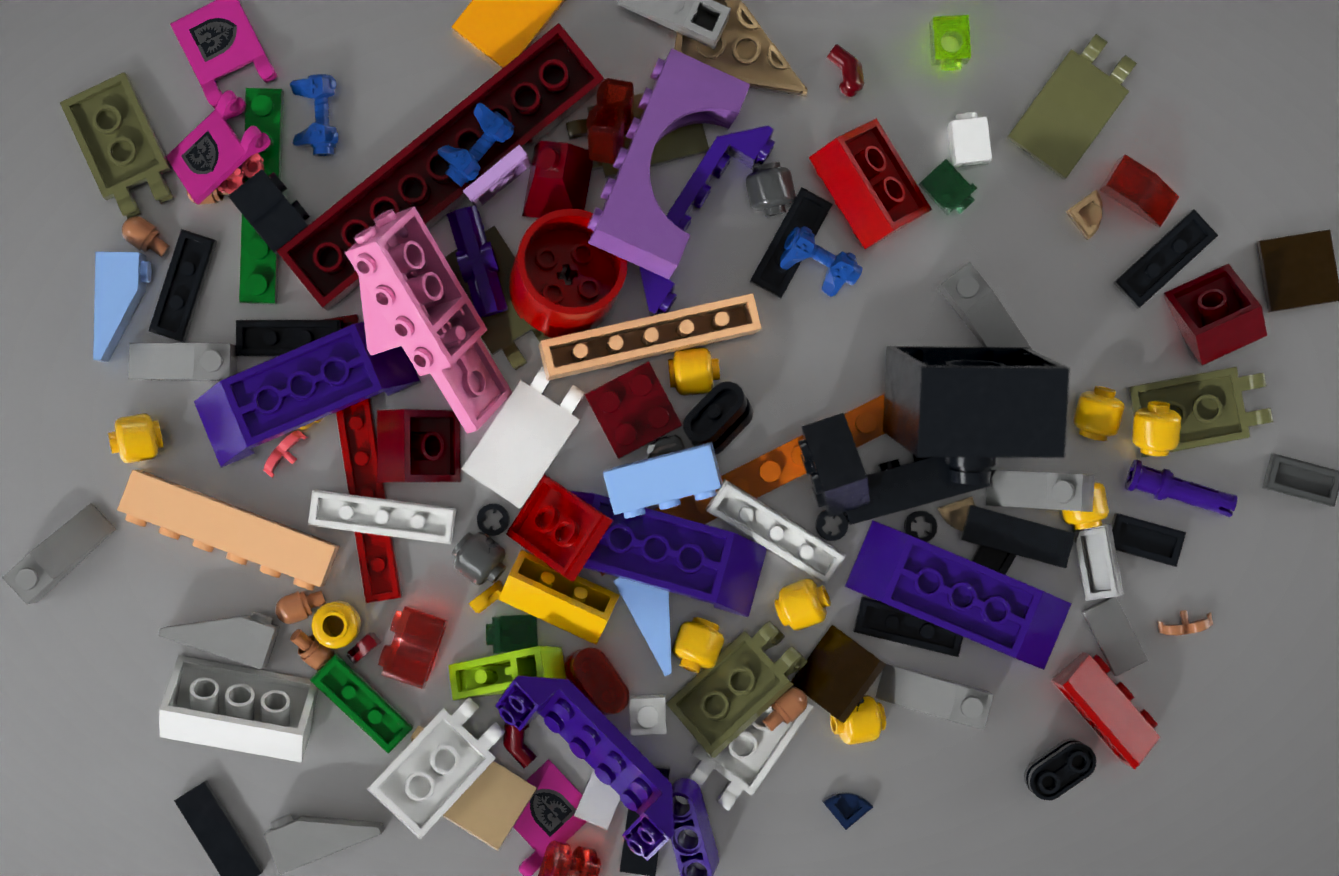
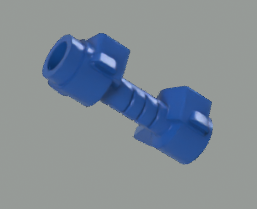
[290,74,339,156]
[438,103,515,187]
[780,226,863,297]

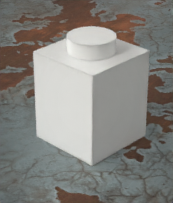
[947,112,992,168]
[629,694,667,736]

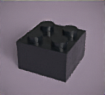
[798,413,871,517]

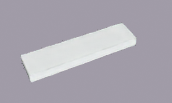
[706,479,846,585]
[308,490,457,544]

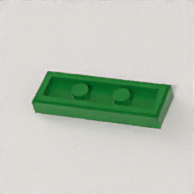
[310,653,413,754]

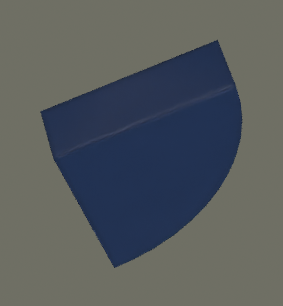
[822,793,873,830]

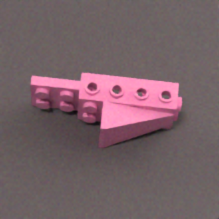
[345,206,512,434]

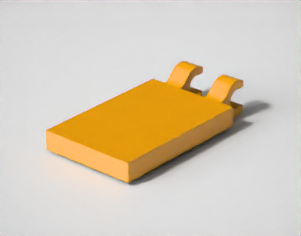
[452,0,566,68]

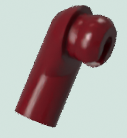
[826,44,864,97]
[503,722,537,768]

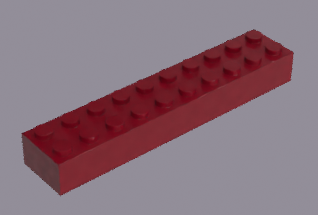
[277,23,606,310]

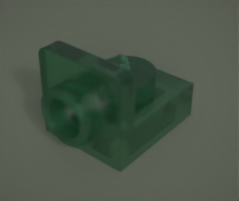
[918,159,977,216]
[486,614,538,654]

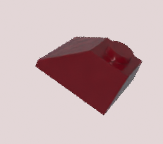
[522,141,595,219]

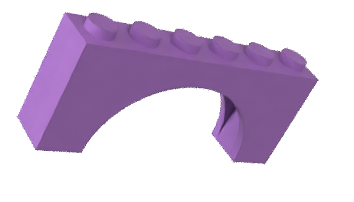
[587,48,750,279]

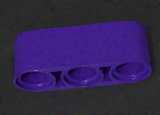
[670,778,719,876]

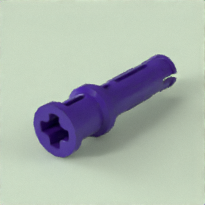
[1125,459,1237,517]

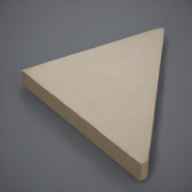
[674,0,808,96]

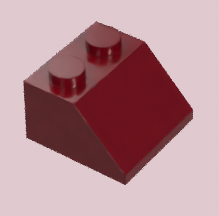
[1164,263,1267,365]
[377,409,461,482]

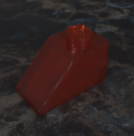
[1099,154,1179,228]

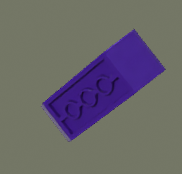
[639,126,775,316]
[194,322,421,468]
[569,490,767,617]
[845,520,1072,670]
[495,676,674,861]

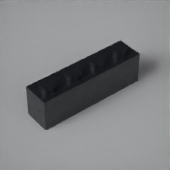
[845,455,990,525]

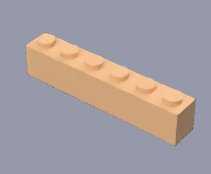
[539,293,762,381]
[117,470,340,591]

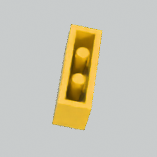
[498,549,620,645]

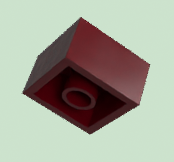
[585,361,682,459]

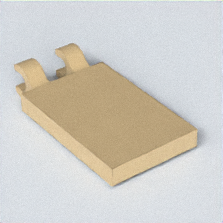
[410,725,537,851]

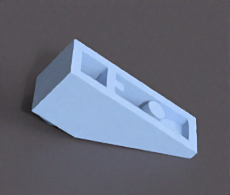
[93,252,152,362]
[614,577,672,676]

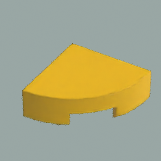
[469,580,504,613]

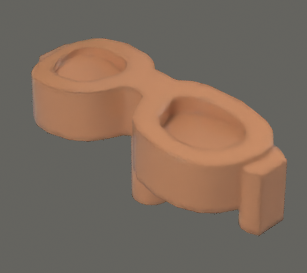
[1157,610,1213,635]

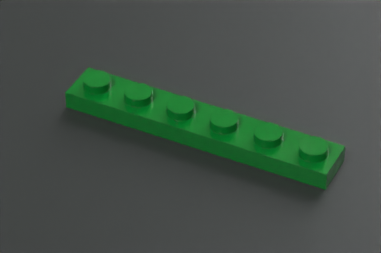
[239,88,284,304]

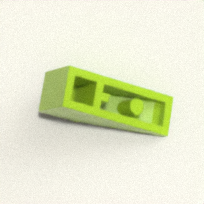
[448,646,566,701]

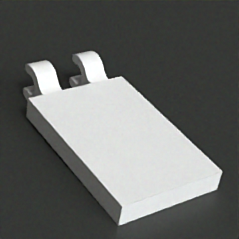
[461,366,586,509]
[367,697,505,839]
[688,703,813,811]

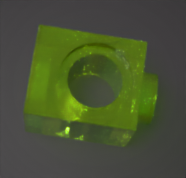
[929,15,971,71]

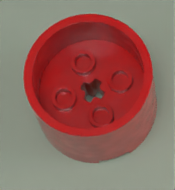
[509,209,628,338]

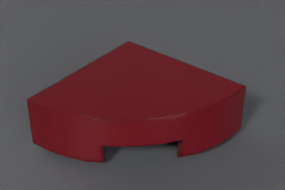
[346,632,382,665]

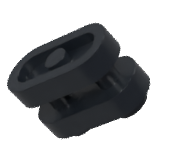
[683,381,753,455]
[1024,739,1096,800]

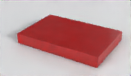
[506,474,613,582]

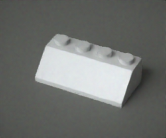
[159,655,318,763]

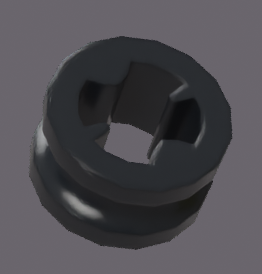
[477,504,510,536]
[815,510,848,541]
[904,511,938,542]

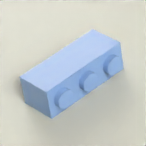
[603,442,723,519]

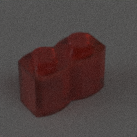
[587,78,635,164]
[378,606,448,689]

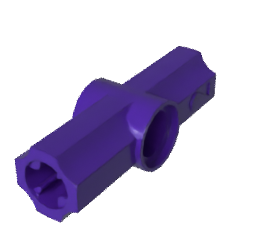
[447,205,508,318]

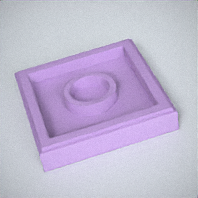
[463,145,531,209]

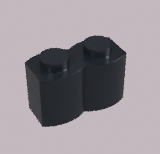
[228,169,310,255]

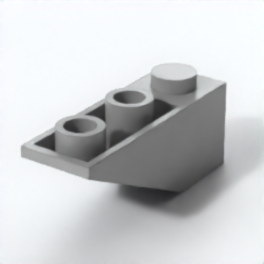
[617,0,731,49]

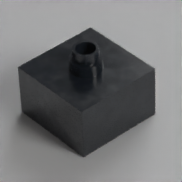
[883,346,1070,484]

